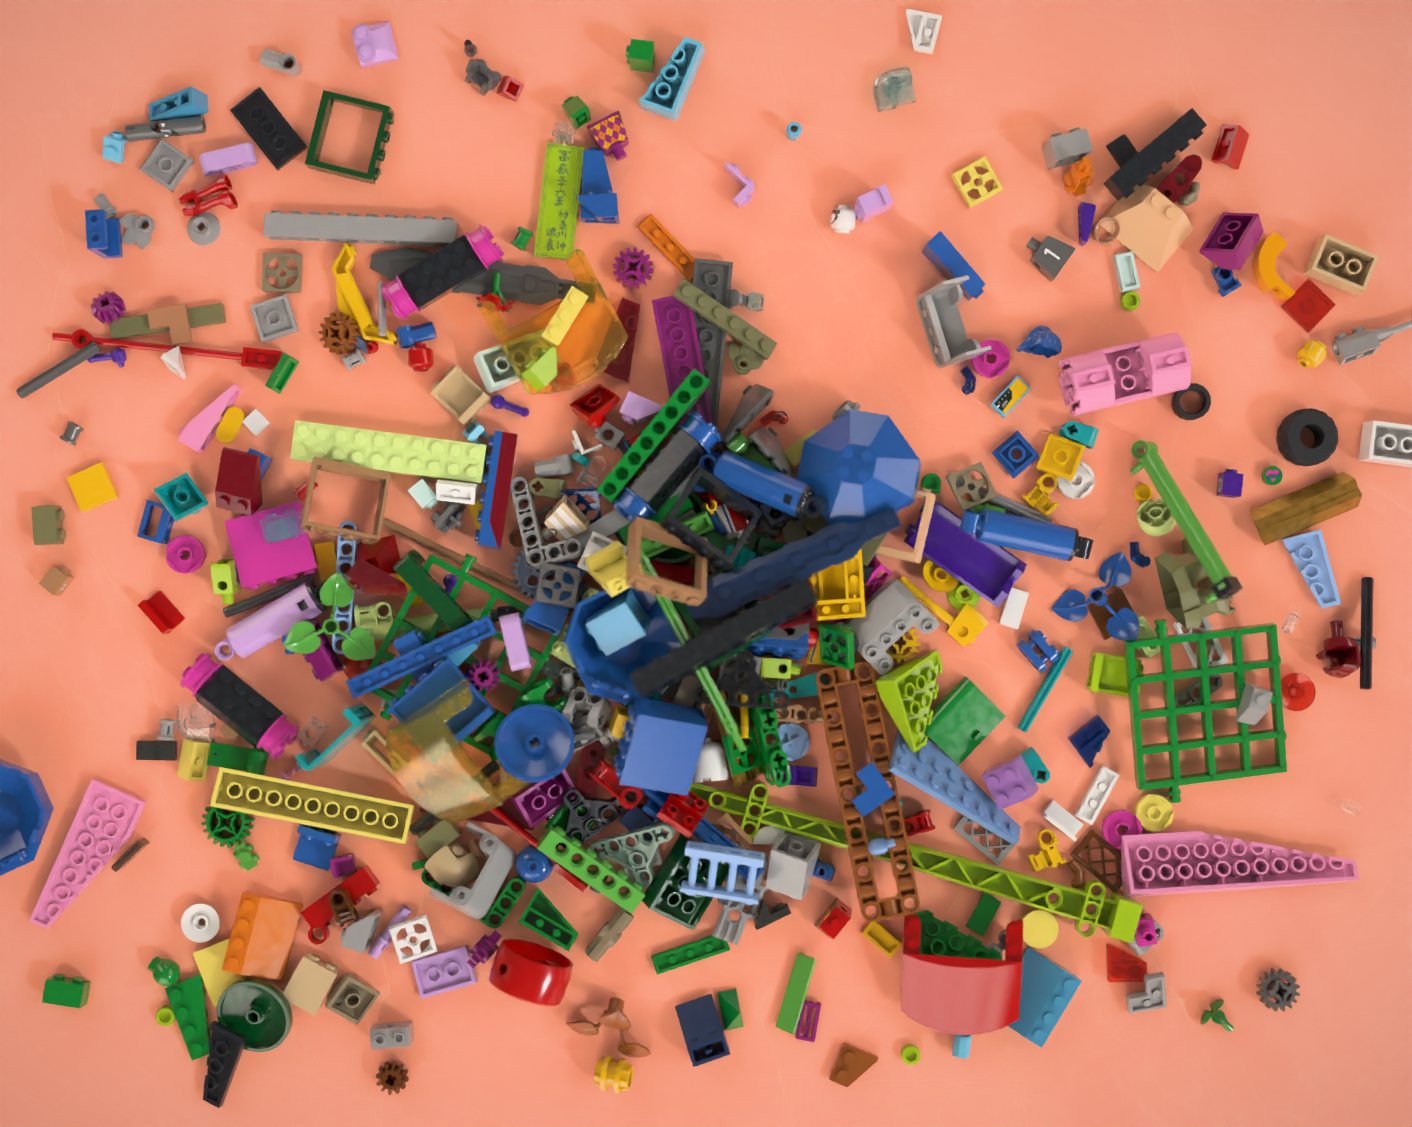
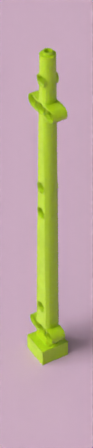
[689,782,1143,943]

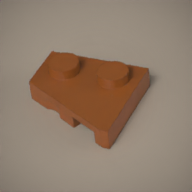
[829,1043,879,1087]

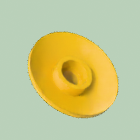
[922,560,959,593]

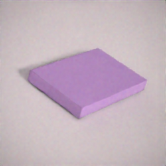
[411,945,478,999]

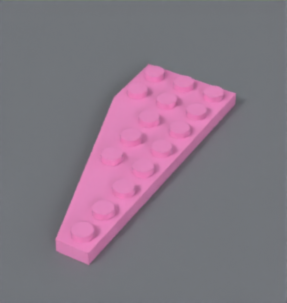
[29,779,147,929]

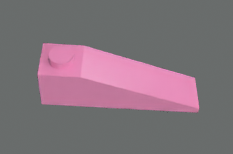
[178,384,242,454]

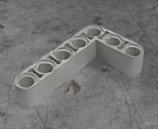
[510,477,584,570]

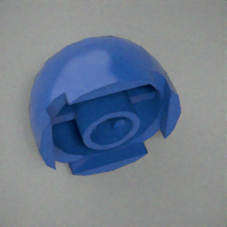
[515,844,554,883]

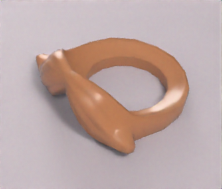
[1090,217,1120,247]

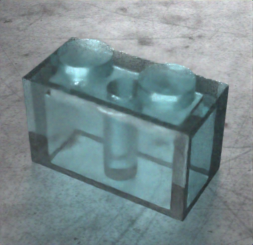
[260,508,307,544]

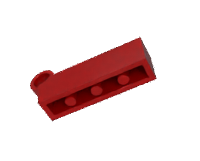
[301,864,380,945]

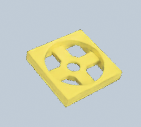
[951,156,1003,209]

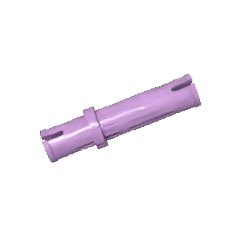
[367,904,413,959]

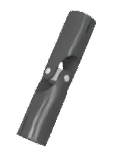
[125,116,206,142]

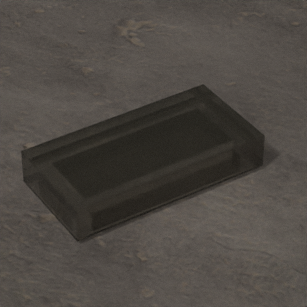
[111,838,150,872]

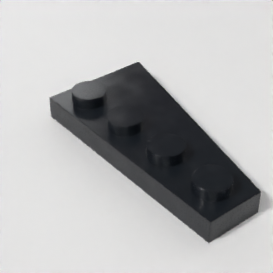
[203,1021,248,1108]

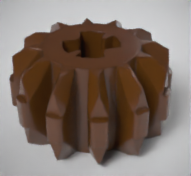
[376,1060,409,1095]

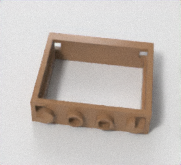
[299,456,391,545]
[625,517,708,607]

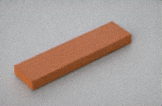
[637,214,695,282]

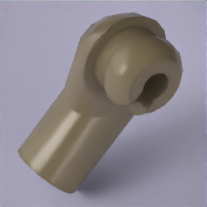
[1178,182,1201,207]

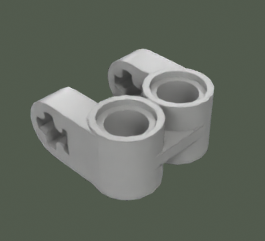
[562,687,611,729]

